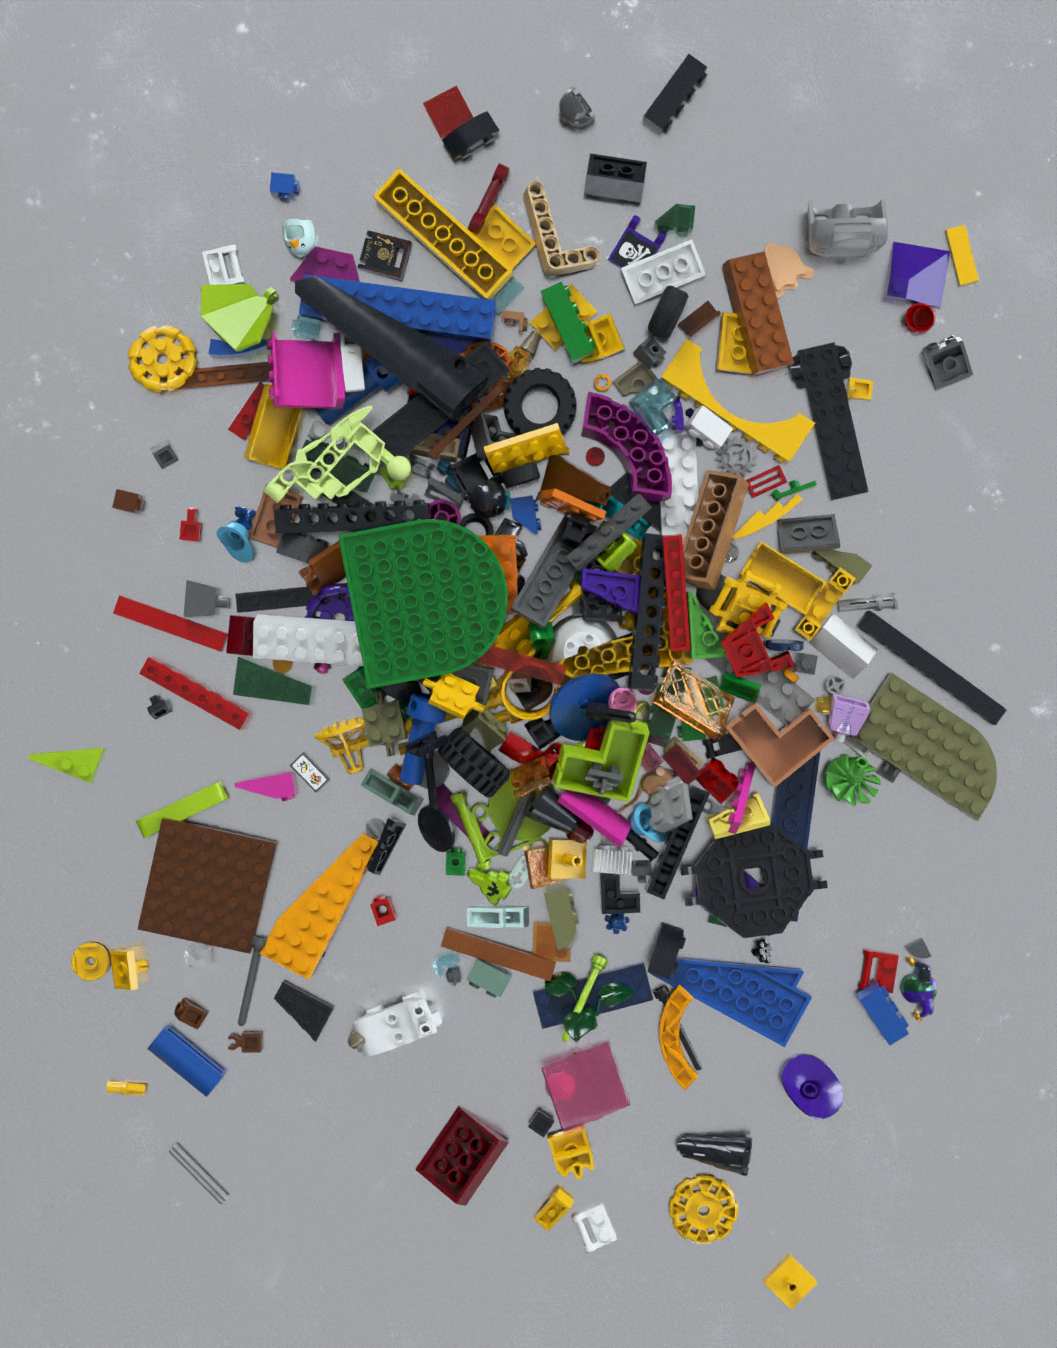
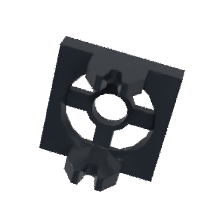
[579,590,623,621]

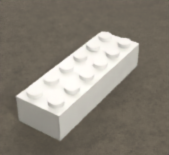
[253,614,363,666]

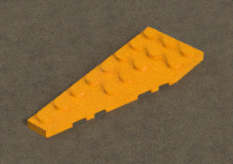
[259,833,378,980]

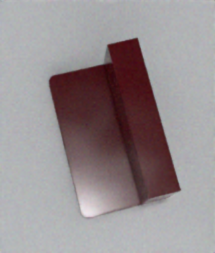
[226,615,255,656]

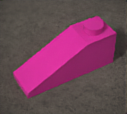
[234,772,297,801]

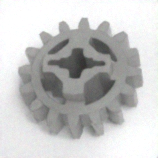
[716,436,758,477]

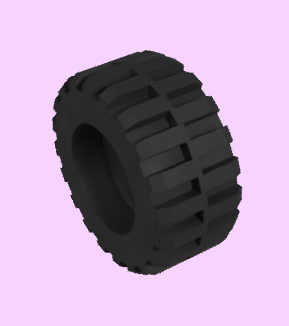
[503,368,577,435]
[437,727,510,798]

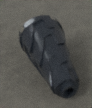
[676,1136,753,1176]

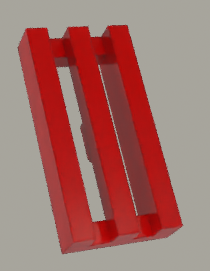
[746,465,787,498]

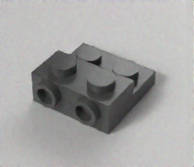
[923,335,973,389]

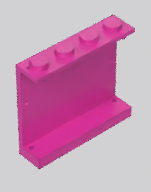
[267,331,345,409]

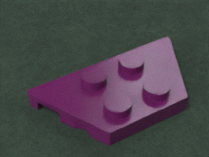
[290,246,360,282]

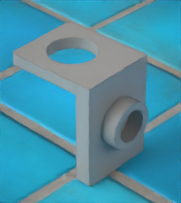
[507,667,532,693]

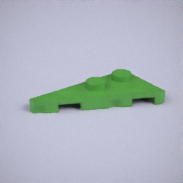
[686,591,727,659]

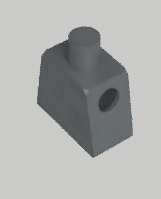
[183,580,229,617]

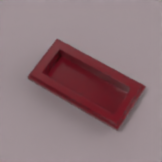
[662,744,702,785]

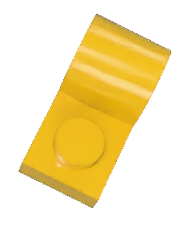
[534,1188,574,1231]

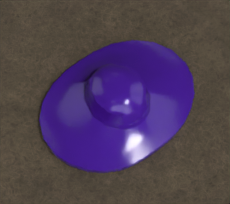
[781,1055,844,1119]

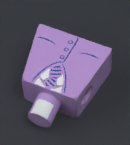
[829,694,870,742]

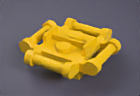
[709,570,788,639]

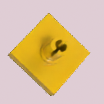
[548,839,587,879]
[110,949,147,990]
[763,1254,818,1310]

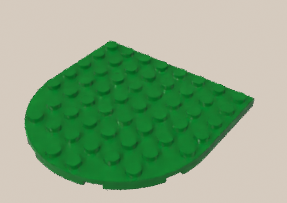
[338,519,508,689]

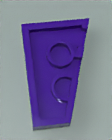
[580,568,640,615]

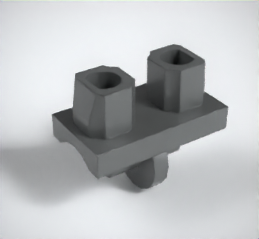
[584,762,623,795]

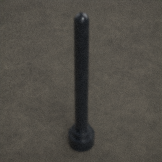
[653,985,702,1071]

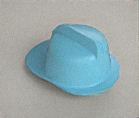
[216,520,254,562]
[628,803,670,843]

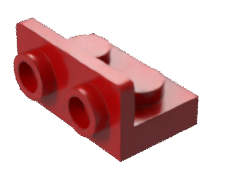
[696,757,740,804]

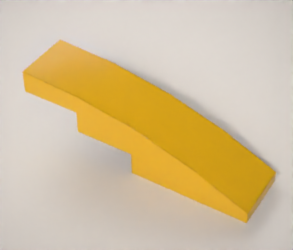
[732,494,802,541]

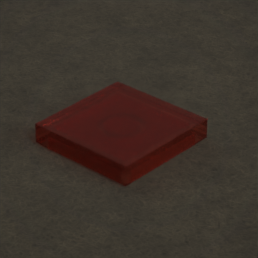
[423,85,473,138]

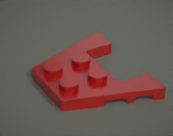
[721,602,796,677]

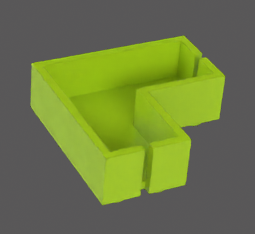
[553,720,650,802]

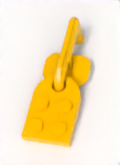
[489,579,581,668]

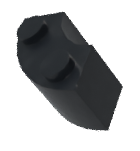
[442,111,500,159]
[378,680,422,702]
[647,923,686,979]

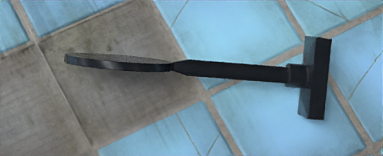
[406,731,455,852]

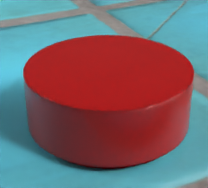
[586,447,605,467]

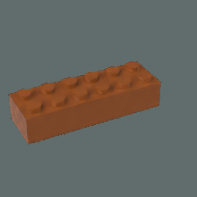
[722,251,794,376]

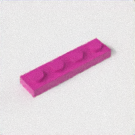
[727,762,755,834]

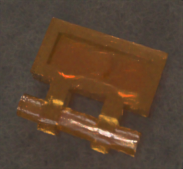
[510,756,551,798]

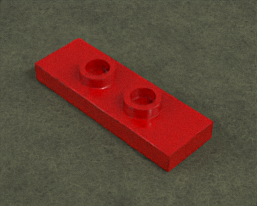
[228,382,264,441]

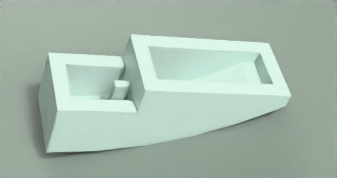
[467,907,529,928]

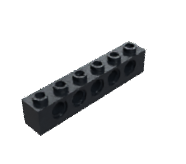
[646,785,710,900]

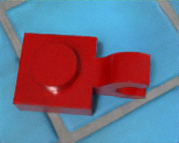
[179,508,201,541]

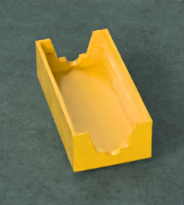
[243,384,303,469]
[739,541,827,616]

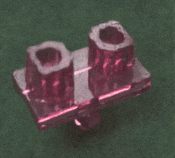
[640,741,663,774]

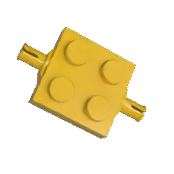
[422,673,485,720]

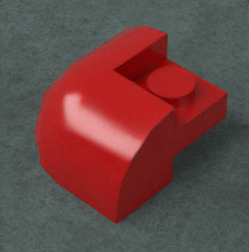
[498,731,543,764]

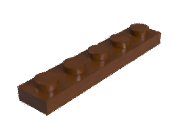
[428,385,503,460]

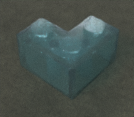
[628,378,677,436]

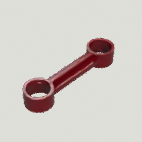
[468,163,510,235]

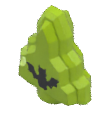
[467,868,512,906]

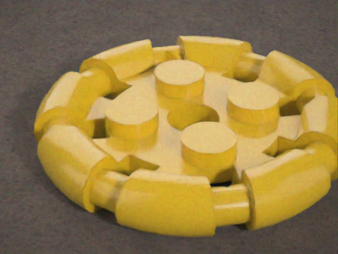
[128,325,197,392]
[669,1175,738,1245]

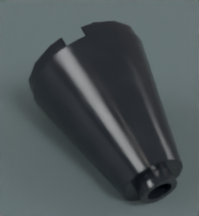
[525,784,580,834]

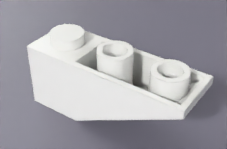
[340,333,365,393]

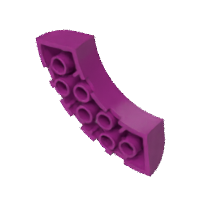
[581,392,672,502]

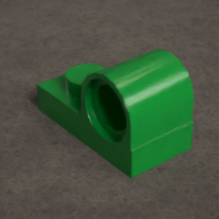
[528,622,555,660]

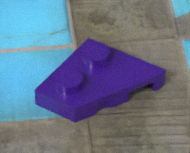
[670,396,684,434]

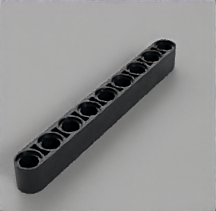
[858,610,1007,726]

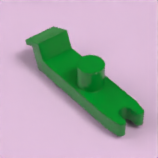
[770,479,817,502]

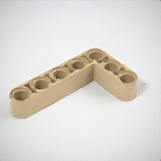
[523,181,600,276]

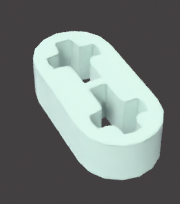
[509,854,535,888]

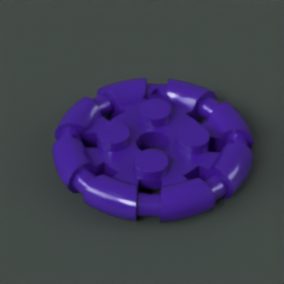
[305,584,355,621]

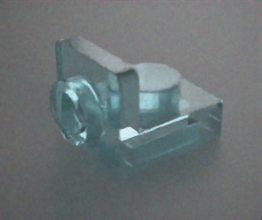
[433,952,460,978]

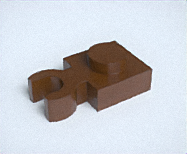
[228,1032,262,1053]

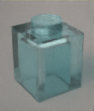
[291,315,322,341]

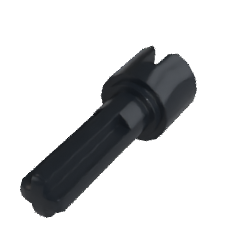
[585,701,636,723]

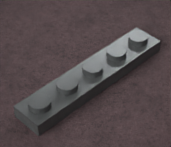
[566,493,652,571]

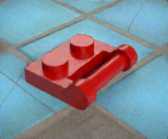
[859,950,899,993]

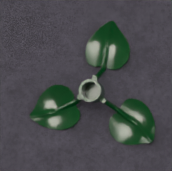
[545,973,633,1042]

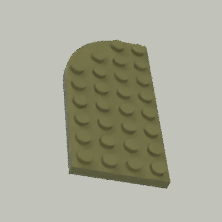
[849,673,997,821]

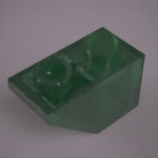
[654,204,695,234]

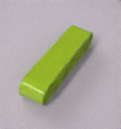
[136,781,228,838]

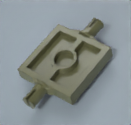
[361,691,408,757]

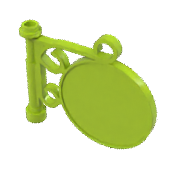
[450,770,557,871]

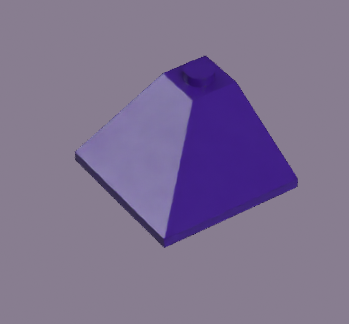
[884,242,950,308]

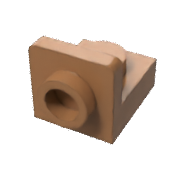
[501,310,528,334]

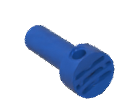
[315,356,401,425]
[399,693,446,785]

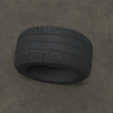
[648,285,689,339]

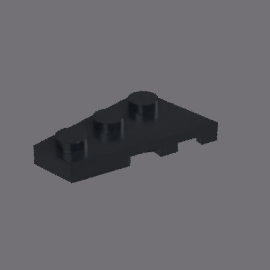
[368,818,406,875]

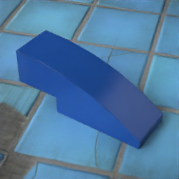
[208,339,267,358]

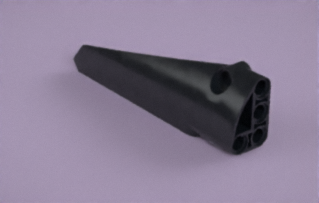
[295,276,489,421]

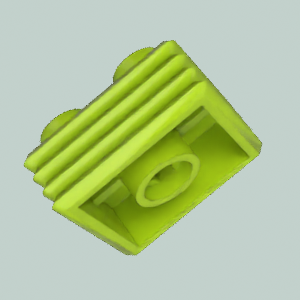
[595,532,637,572]

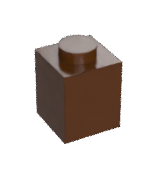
[112,489,144,514]

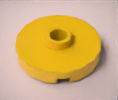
[71,942,110,981]

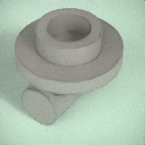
[366,819,385,839]

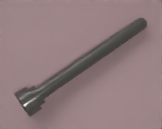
[238,935,267,1026]

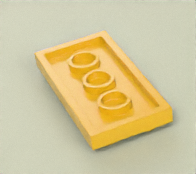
[484,423,567,474]

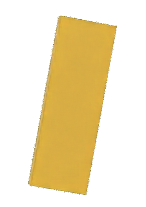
[945,225,979,286]

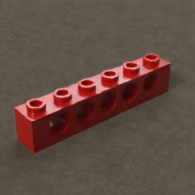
[139,657,252,730]

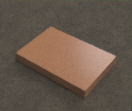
[249,484,303,548]

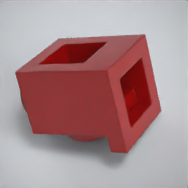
[370,895,397,926]

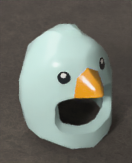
[282,219,316,257]

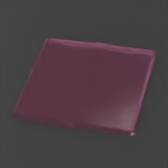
[541,1041,631,1132]

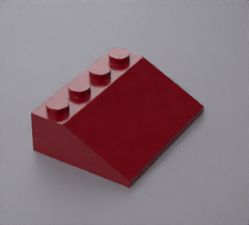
[415,1107,509,1206]

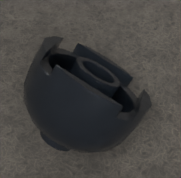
[469,479,508,518]

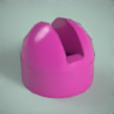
[313,663,330,674]

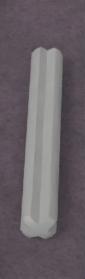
[169,1144,228,1204]

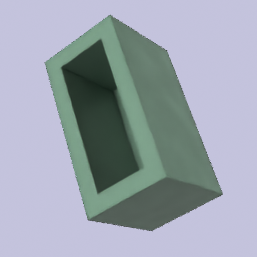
[467,958,512,998]

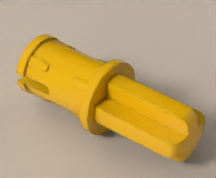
[107,1081,146,1096]

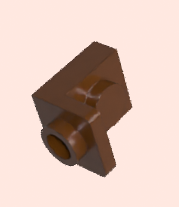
[174,998,207,1030]

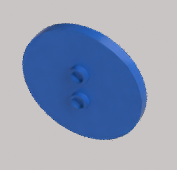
[549,673,620,741]

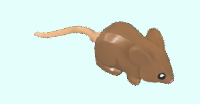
[617,766,678,814]

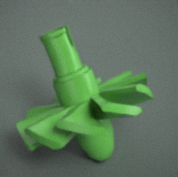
[825,754,881,807]

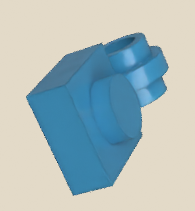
[436,459,460,494]

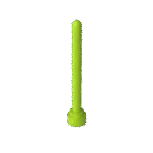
[561,955,608,1042]

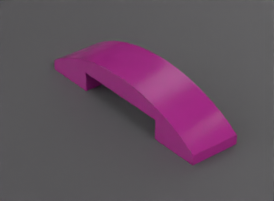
[436,783,495,845]

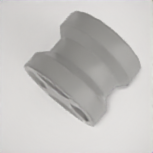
[824,676,845,695]

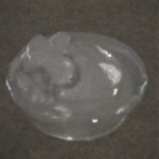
[725,541,739,562]

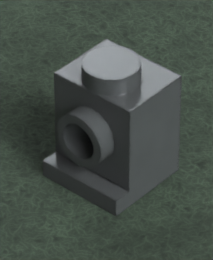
[633,334,667,369]

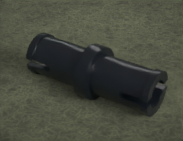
[626,829,659,862]

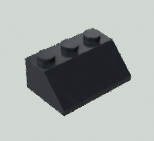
[584,153,647,203]

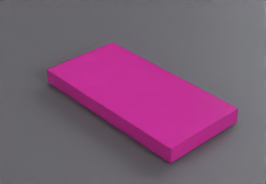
[558,789,631,847]

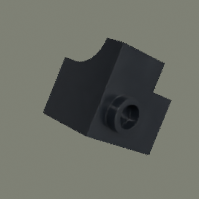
[559,512,597,548]
[524,718,562,750]

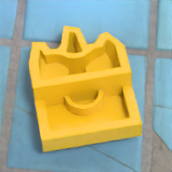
[582,313,625,363]
[547,1125,594,1179]

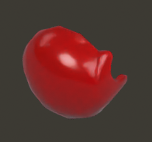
[905,303,936,333]

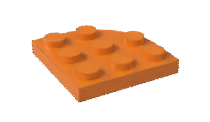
[536,488,606,522]

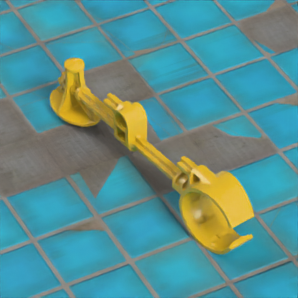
[314,658,559,774]

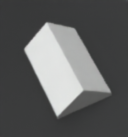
[809,613,878,679]

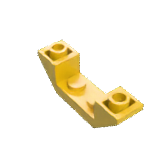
[795,567,856,641]

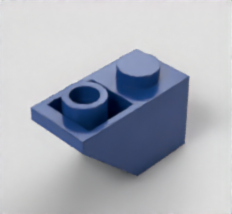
[510,495,541,535]

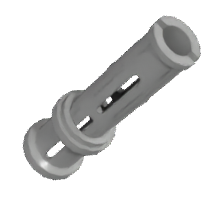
[838,592,898,612]

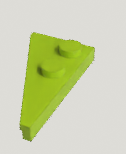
[28,748,104,783]

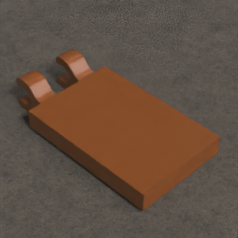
[299,531,358,596]

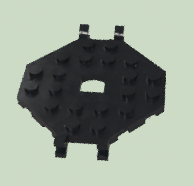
[680,821,828,938]

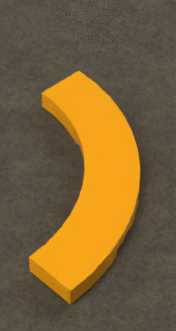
[659,984,698,1090]

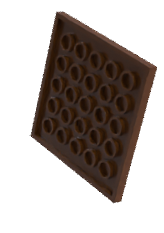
[137,817,276,954]

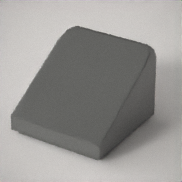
[151,440,178,469]

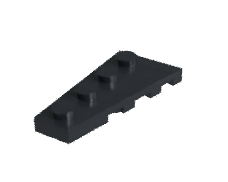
[610,472,661,532]

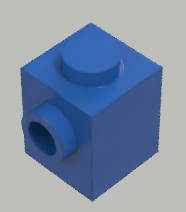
[270,172,299,200]

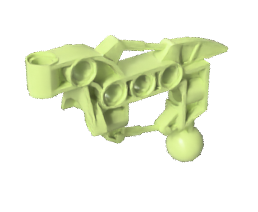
[263,406,411,504]

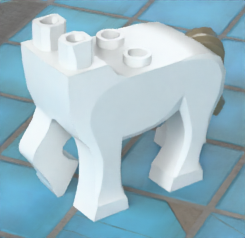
[347,992,442,1057]

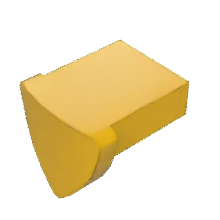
[846,376,873,400]

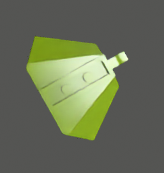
[201,284,278,351]

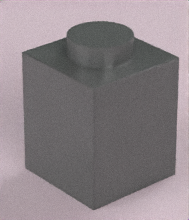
[793,653,818,675]

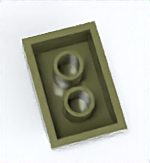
[544,888,579,953]

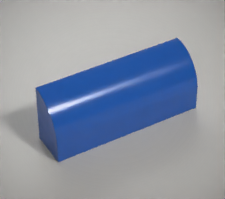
[147,1025,226,1097]

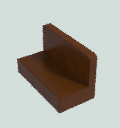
[678,301,721,340]

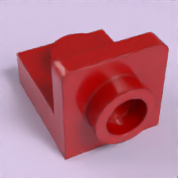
[584,726,606,751]

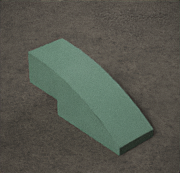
[361,769,424,816]

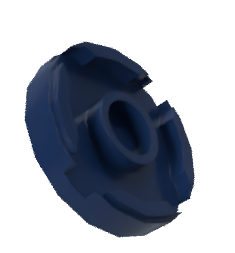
[765,639,804,651]

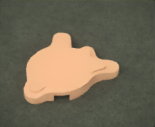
[764,242,815,299]

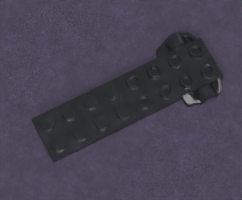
[789,342,869,501]

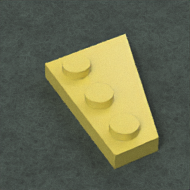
[709,792,770,839]

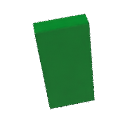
[720,672,761,703]

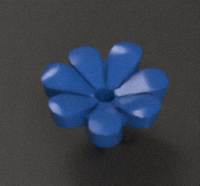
[235,506,256,529]
[604,913,630,934]

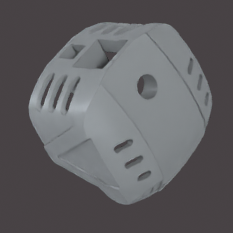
[808,200,888,258]

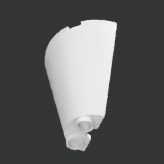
[545,615,617,665]

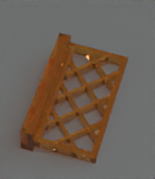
[653,660,735,740]

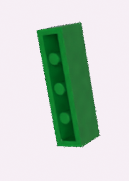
[541,281,596,364]

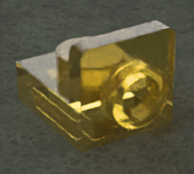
[507,346,532,381]

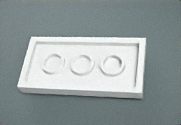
[620,239,706,304]

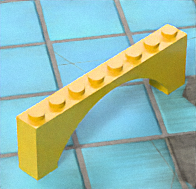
[660,338,815,463]

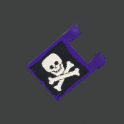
[608,215,667,268]

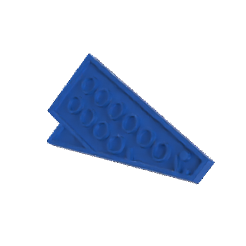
[650,958,812,1047]

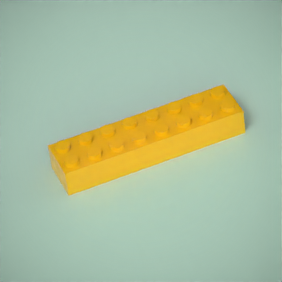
[373,168,514,300]

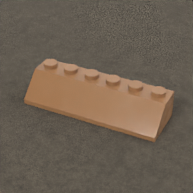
[683,470,749,591]

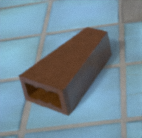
[540,455,611,506]

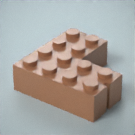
[724,703,835,788]

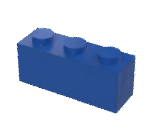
[857,981,909,1046]

